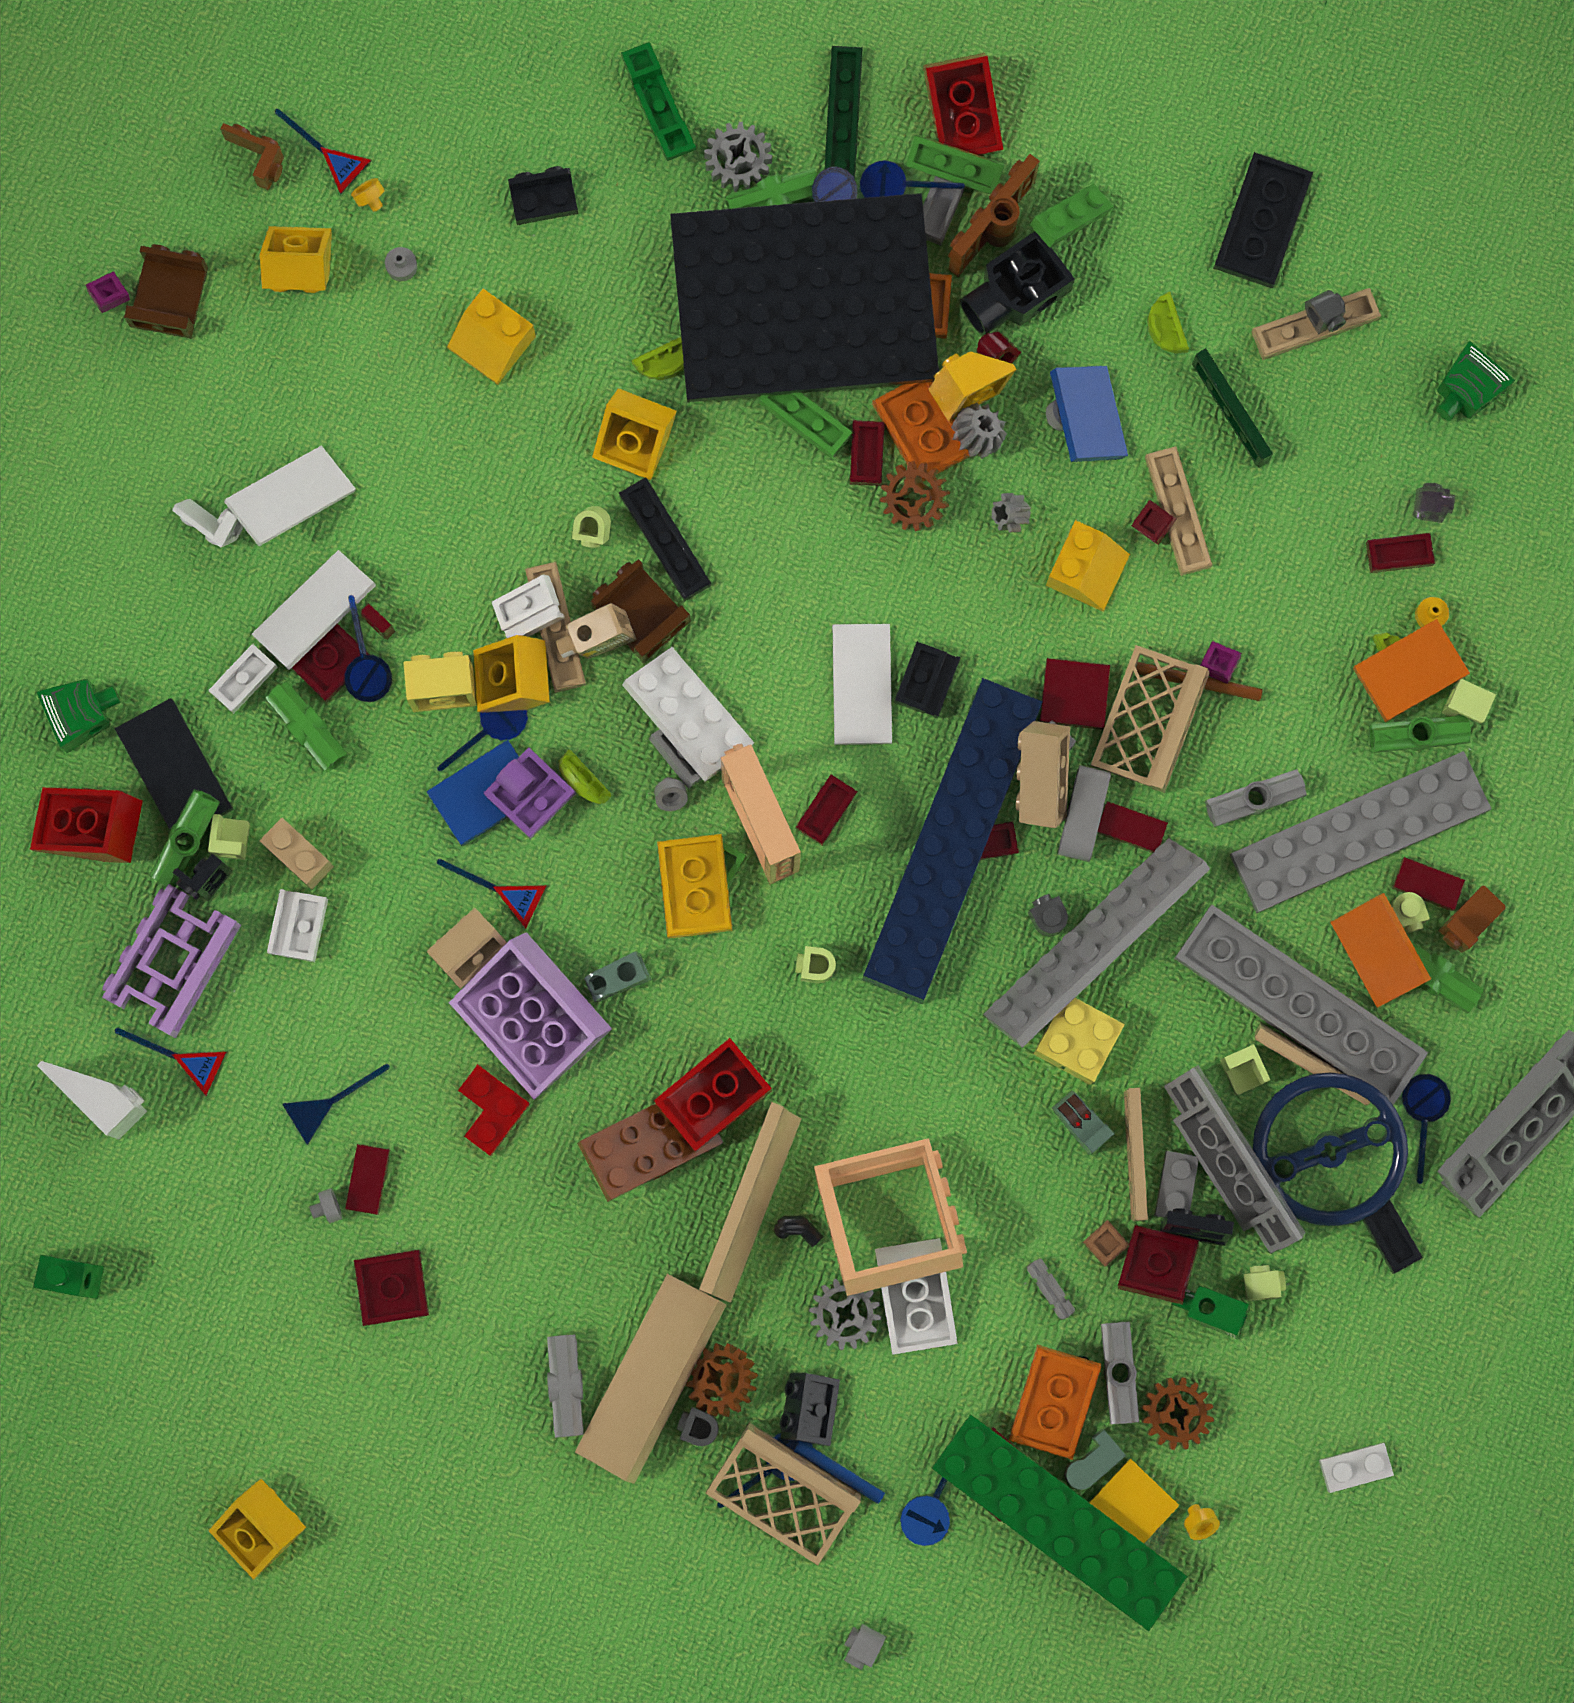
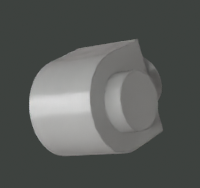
[844,1624,886,1670]

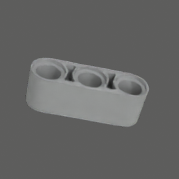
[1058,765,1111,862]

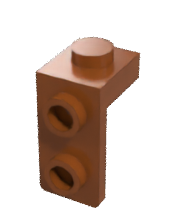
[220,123,284,190]
[1438,886,1506,953]

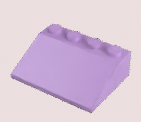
[449,932,612,1099]

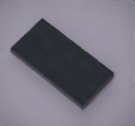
[1213,152,1313,289]
[114,698,234,841]

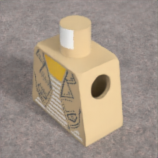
[556,603,637,659]

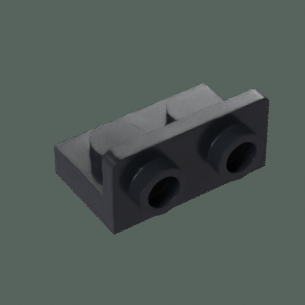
[508,166,578,225]
[172,854,233,901]
[780,1373,840,1446]

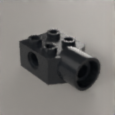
[960,231,1075,336]

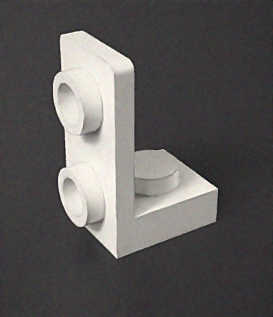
[172,499,244,547]

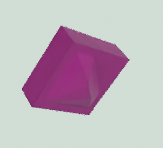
[86,271,130,313]
[1200,641,1242,684]

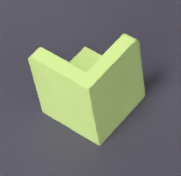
[1442,679,1496,723]
[208,814,250,860]
[1220,1044,1270,1095]

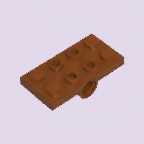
[948,154,1040,277]
[577,1104,723,1202]

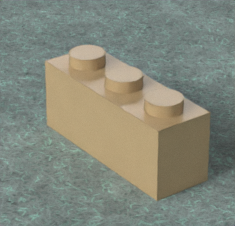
[1016,721,1070,828]

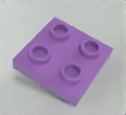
[484,747,576,840]

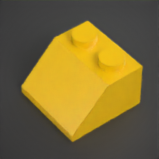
[260,226,332,293]
[447,288,536,385]
[929,351,1017,421]
[592,388,677,480]
[1046,520,1130,612]
[473,635,550,713]
[209,1479,306,1580]

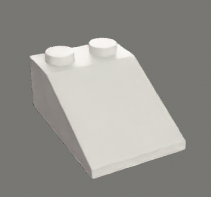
[37,1061,147,1139]
[875,1238,957,1355]

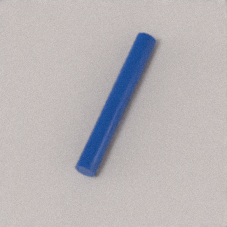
[793,1441,885,1504]

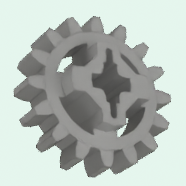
[704,122,772,192]
[809,1279,881,1350]

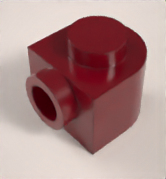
[977,331,1022,364]

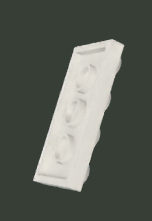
[622,647,754,782]

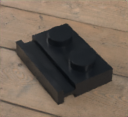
[894,641,961,719]
[1160,1208,1234,1246]

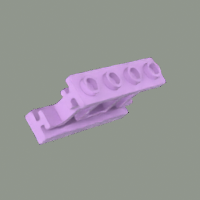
[102,884,241,1038]

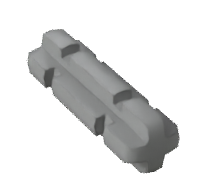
[1027,1259,1075,1320]

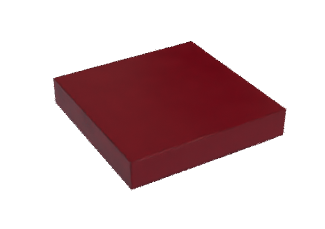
[291,623,370,703]
[1040,658,1110,730]
[1118,1225,1199,1305]
[354,1250,430,1326]

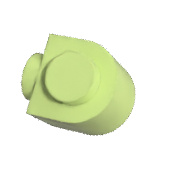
[572,506,611,548]
[1390,892,1430,934]
[795,946,836,983]
[1244,1265,1286,1301]

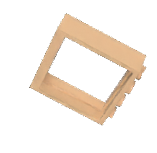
[721,743,801,885]
[814,1138,967,1296]

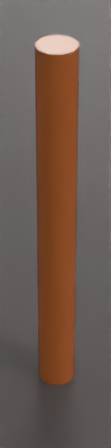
[1134,662,1263,701]

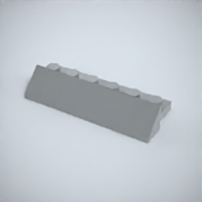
[1437,1030,1574,1218]
[1164,1065,1306,1254]

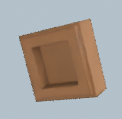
[1082,1220,1129,1267]

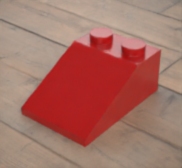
[923,53,1004,155]
[30,787,143,863]
[653,1038,772,1152]

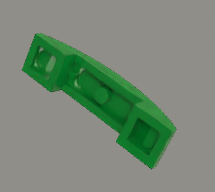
[621,42,696,161]

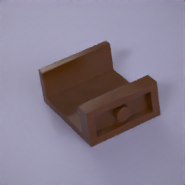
[124,244,208,339]
[591,559,691,664]

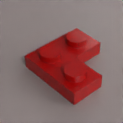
[458,1064,530,1156]

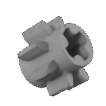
[992,493,1031,533]

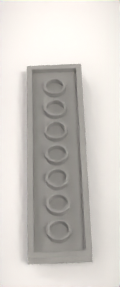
[1230,751,1491,913]
[983,838,1210,1048]
[1174,904,1429,1105]

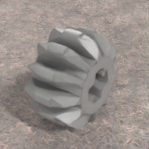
[951,402,1007,459]

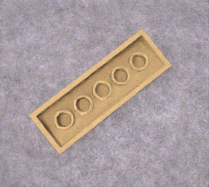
[699,1102,802,1303]
[575,1274,726,1484]

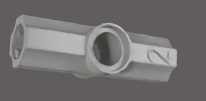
[1205,769,1307,827]
[1101,1322,1139,1424]
[547,1334,584,1438]

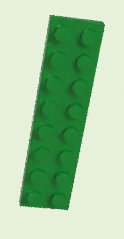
[931,1414,1188,1632]

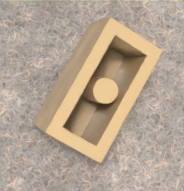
[260,818,334,890]
[426,908,507,989]

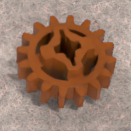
[880,461,950,531]
[686,1343,758,1417]
[1141,1377,1214,1450]

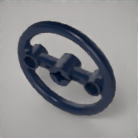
[1253,1073,1408,1226]

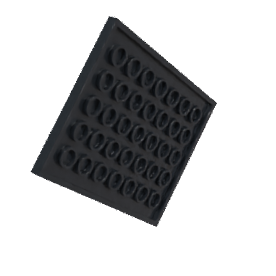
[670,193,939,402]

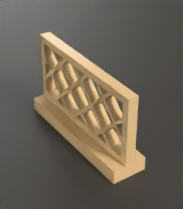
[1091,645,1210,793]
[706,1422,861,1565]

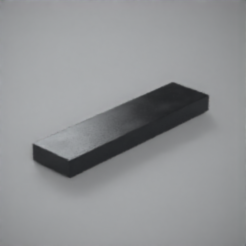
[619,477,711,602]

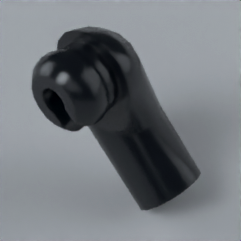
[774,1216,824,1248]

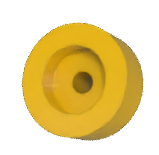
[351,178,385,212]
[1415,597,1449,627]
[1184,1504,1220,1540]

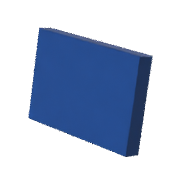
[1050,366,1128,462]
[426,740,519,846]

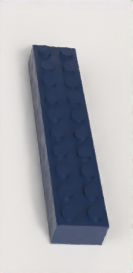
[862,678,1042,1004]

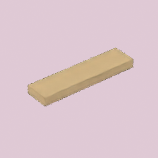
[1251,288,1381,360]
[1145,446,1212,576]
[525,562,586,693]
[1255,1023,1370,1105]
[1124,1088,1148,1221]

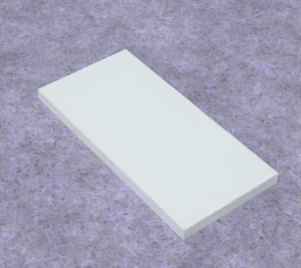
[224,445,356,546]
[252,550,376,670]
[832,624,892,745]

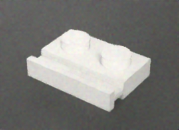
[492,575,564,638]
[267,889,328,962]

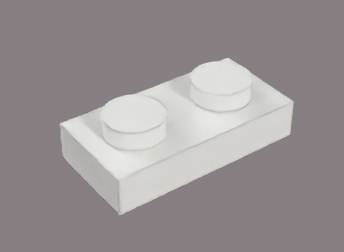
[208,644,278,714]
[1319,1443,1394,1493]

